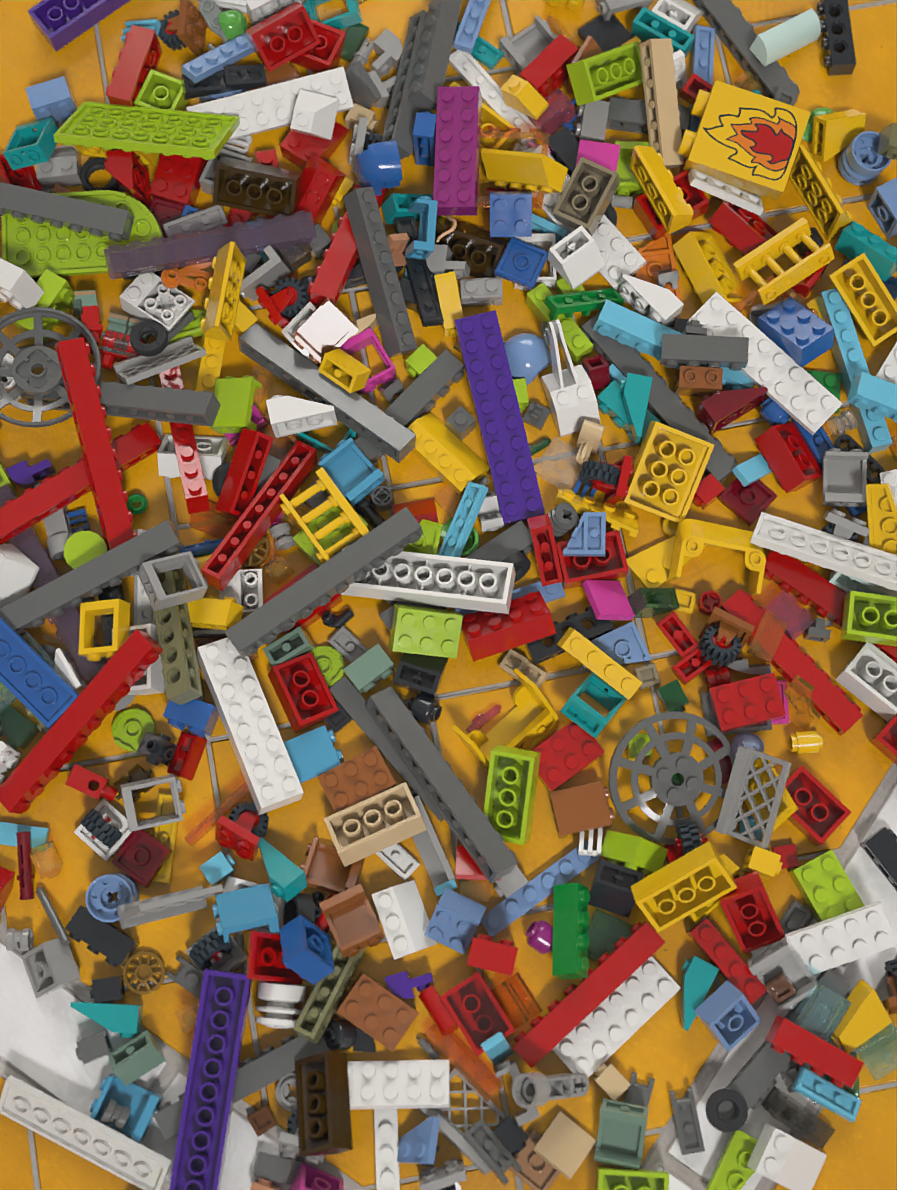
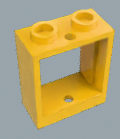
[79,599,130,661]

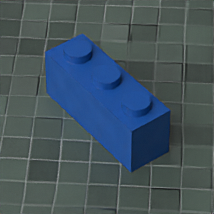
[413,112,437,167]

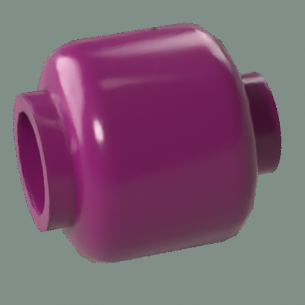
[525,920,553,954]

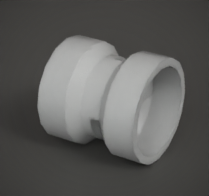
[269,522,295,551]
[5,928,34,951]

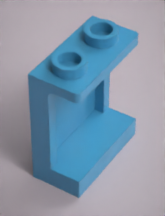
[405,196,438,260]
[318,437,385,507]
[283,725,345,786]
[212,883,279,943]
[89,1074,163,1142]

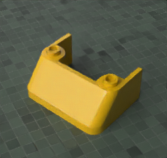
[668,519,766,596]
[452,668,559,771]

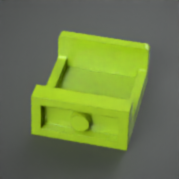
[615,141,650,196]
[209,375,262,434]

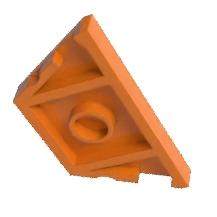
[634,232,681,301]

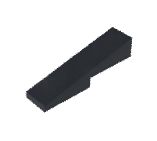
[181,64,267,100]

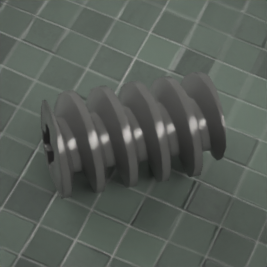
[547,502,578,541]

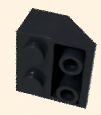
[393,653,449,698]
[588,860,644,918]

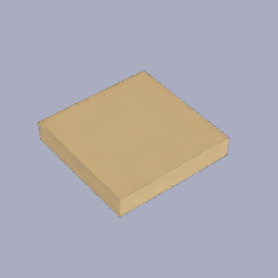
[532,1111,596,1180]

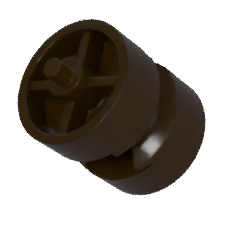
[113,763,156,803]

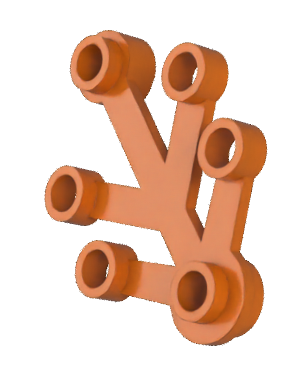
[161,240,218,292]

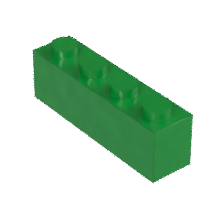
[552,882,590,980]

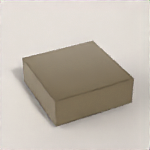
[633,663,661,690]

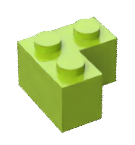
[601,830,668,876]

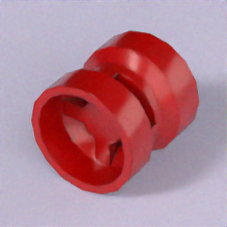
[697,591,722,616]
[704,665,731,690]

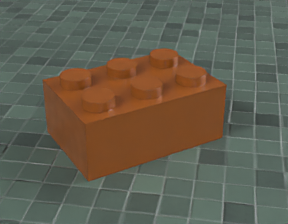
[317,746,397,813]
[336,971,419,1052]

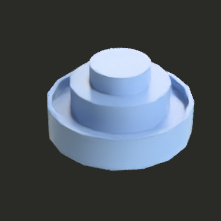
[731,732,764,760]

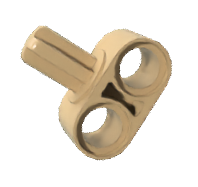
[575,420,605,465]

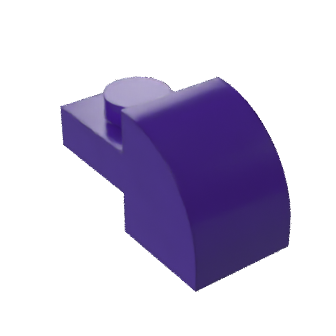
[6,459,56,490]
[385,971,433,998]

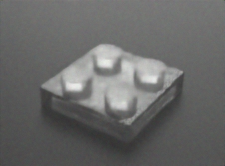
[534,436,591,490]

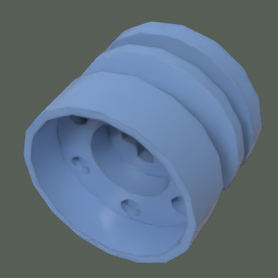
[838,131,891,186]
[85,873,140,922]

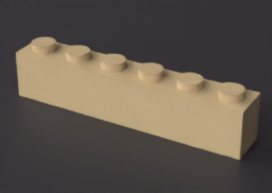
[639,39,684,168]

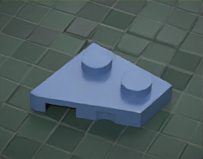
[563,512,606,556]
[397,1116,440,1165]

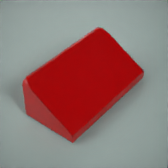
[167,731,207,781]

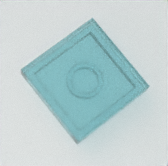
[795,983,851,1042]

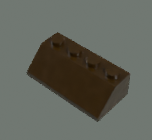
[213,157,302,220]
[435,216,508,278]
[295,1051,353,1157]

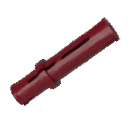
[16,831,35,900]

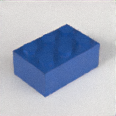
[758,297,834,368]

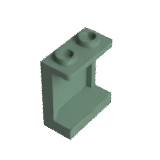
[594,1098,649,1170]

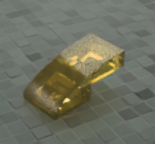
[433,485,461,518]

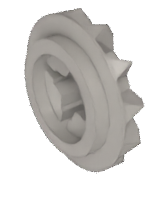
[276,1073,297,1111]

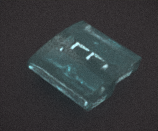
[854,1023,897,1081]

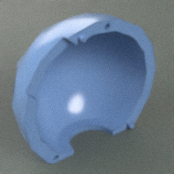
[504,333,552,385]

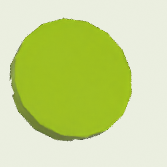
[64,531,107,570]
[308,646,345,688]
[112,708,156,752]

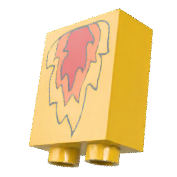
[677,80,811,201]

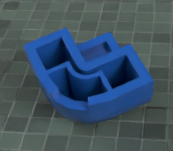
[355,140,402,196]

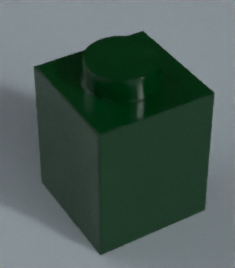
[655,679,689,712]

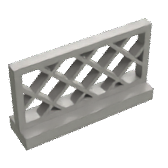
[113,336,207,385]
[715,746,791,849]
[117,884,224,930]
[418,1067,507,1175]

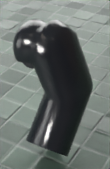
[321,608,354,628]
[312,891,324,918]

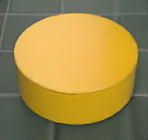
[662,518,679,537]

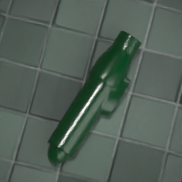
[529,438,551,456]

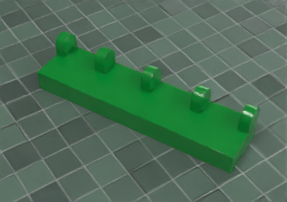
[544,288,624,320]

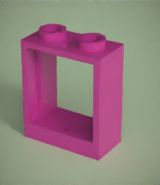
[339,327,396,394]

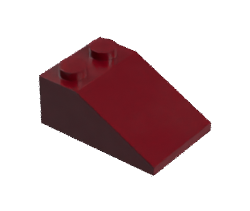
[695,387,768,435]

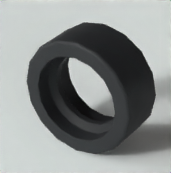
[80,158,120,191]
[283,893,315,925]

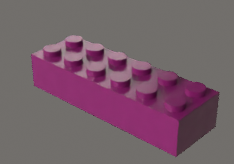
[433,86,482,216]

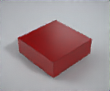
[772,844,799,869]

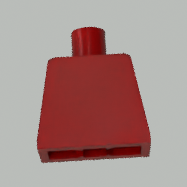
[65,764,118,802]

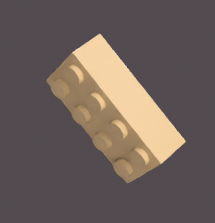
[324,782,427,867]

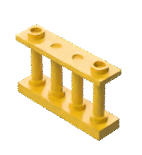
[733,217,835,305]
[280,467,370,564]

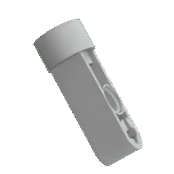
[35,483,74,560]
[512,1072,589,1108]

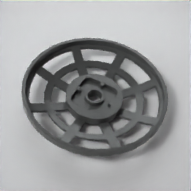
[0,307,102,428]
[608,711,735,845]

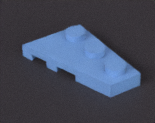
[582,621,652,668]

